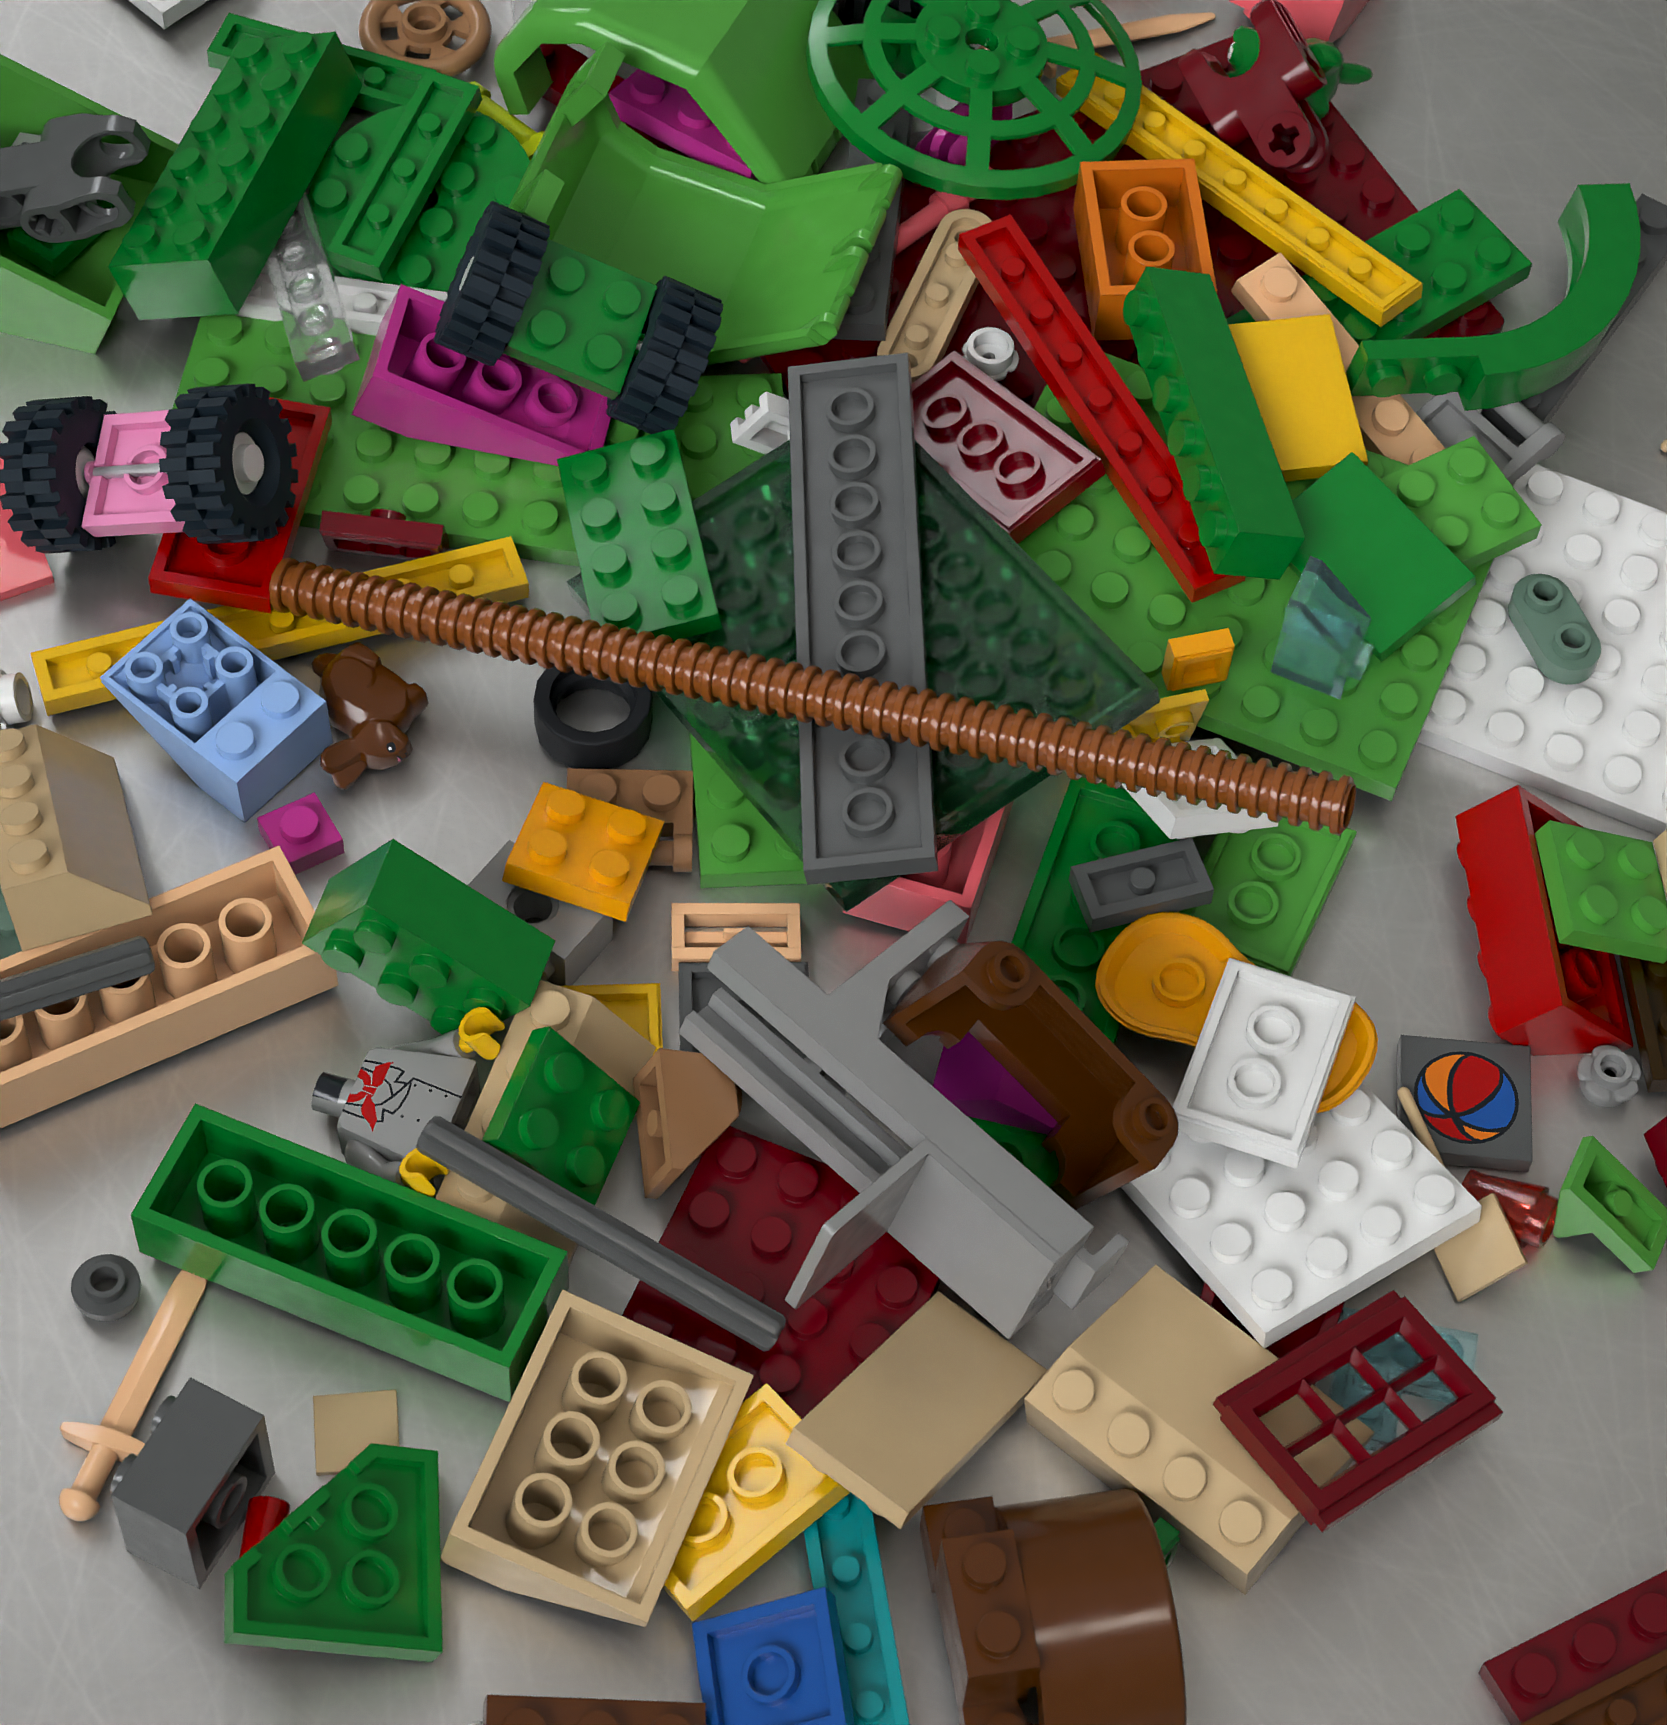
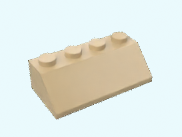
[0,724,153,951]
[435,980,656,1269]

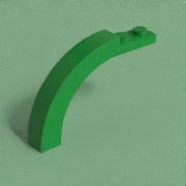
[1346,183,1641,411]

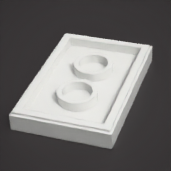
[1173,958,1356,1169]

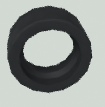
[533,666,653,769]

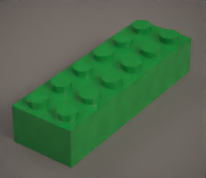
[108,31,363,320]
[131,1103,569,1402]

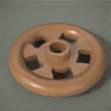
[358,0,491,77]

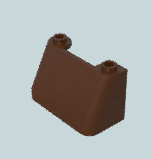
[883,940,1178,1210]

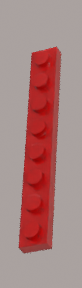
[958,214,1246,603]

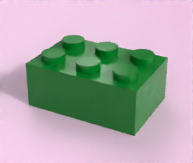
[302,839,556,1035]

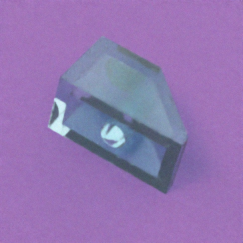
[1271,556,1375,699]

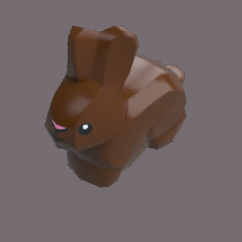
[311,642,429,790]

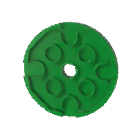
[307,104,530,292]

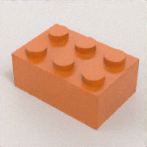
[1073,158,1217,341]

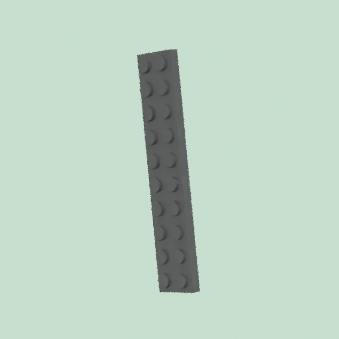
[788,352,938,885]

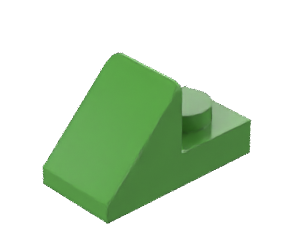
[1553,1136,1667,1273]

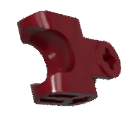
[1179,0,1329,174]

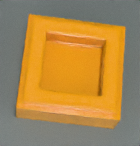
[1161,628,1235,691]

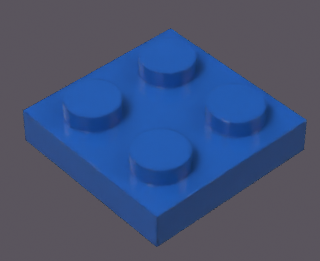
[692,1587,855,1725]

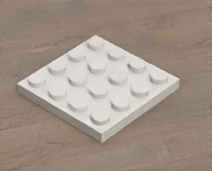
[1121,1082,1482,1349]

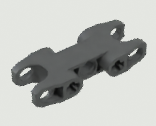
[0,113,151,243]

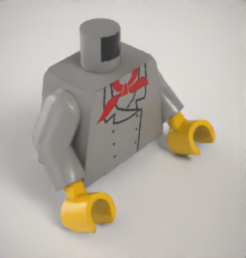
[311,1007,505,1198]

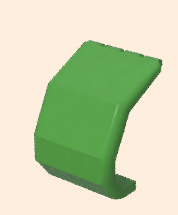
[494,0,875,184]
[508,41,903,366]

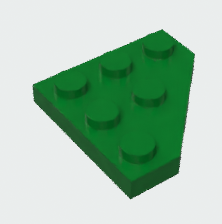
[224,1443,443,1662]

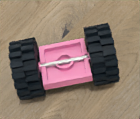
[0,384,298,553]

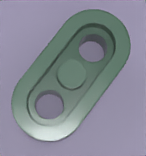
[1508,574,1601,685]

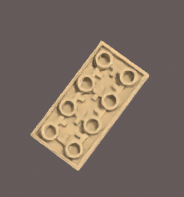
[786,1291,1048,1529]

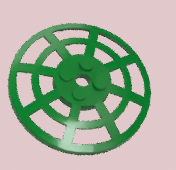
[806,0,1142,200]

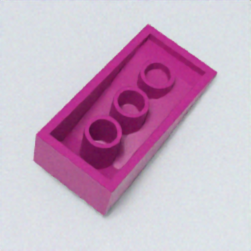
[352,284,611,466]

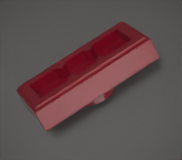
[319,509,449,560]

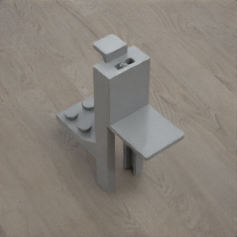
[679,900,1130,1339]

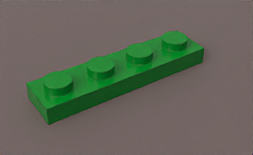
[207,13,437,113]
[326,69,482,281]

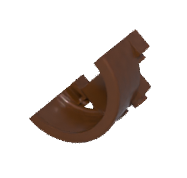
[919,1488,1187,1725]

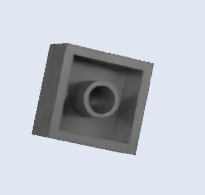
[110,1377,275,1589]

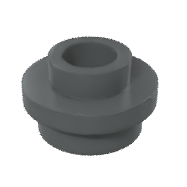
[71,1254,141,1322]

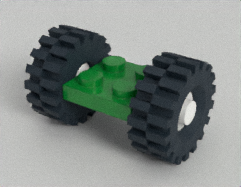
[434,201,723,434]

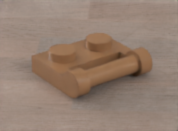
[567,768,693,872]

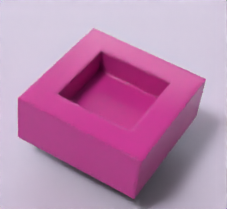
[257,792,345,875]

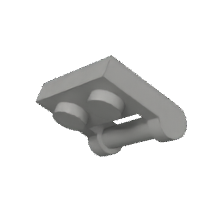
[1416,392,1565,485]

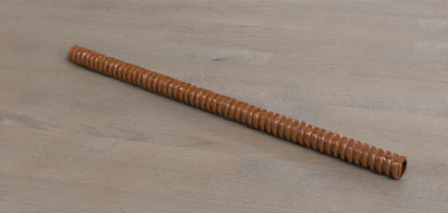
[269,557,1356,836]

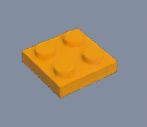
[502,782,665,922]

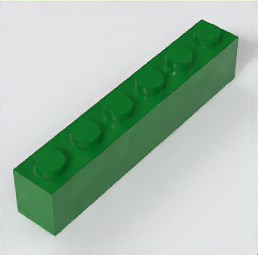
[1123,266,1306,580]

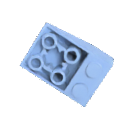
[100,598,333,823]

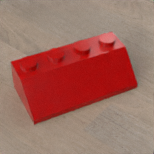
[1455,785,1634,1056]

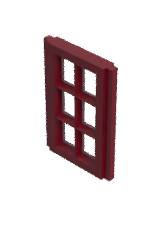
[1212,1290,1503,1533]

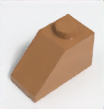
[633,1048,742,1199]

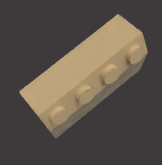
[1024,1264,1375,1595]
[440,1290,754,1627]

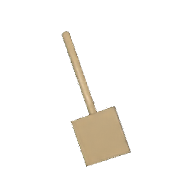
[1397,1087,1528,1302]
[313,1389,400,1476]

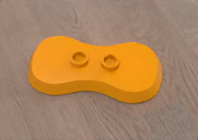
[1095,912,1378,1113]

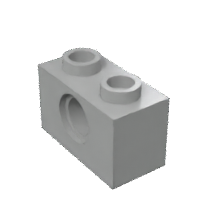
[468,840,613,986]

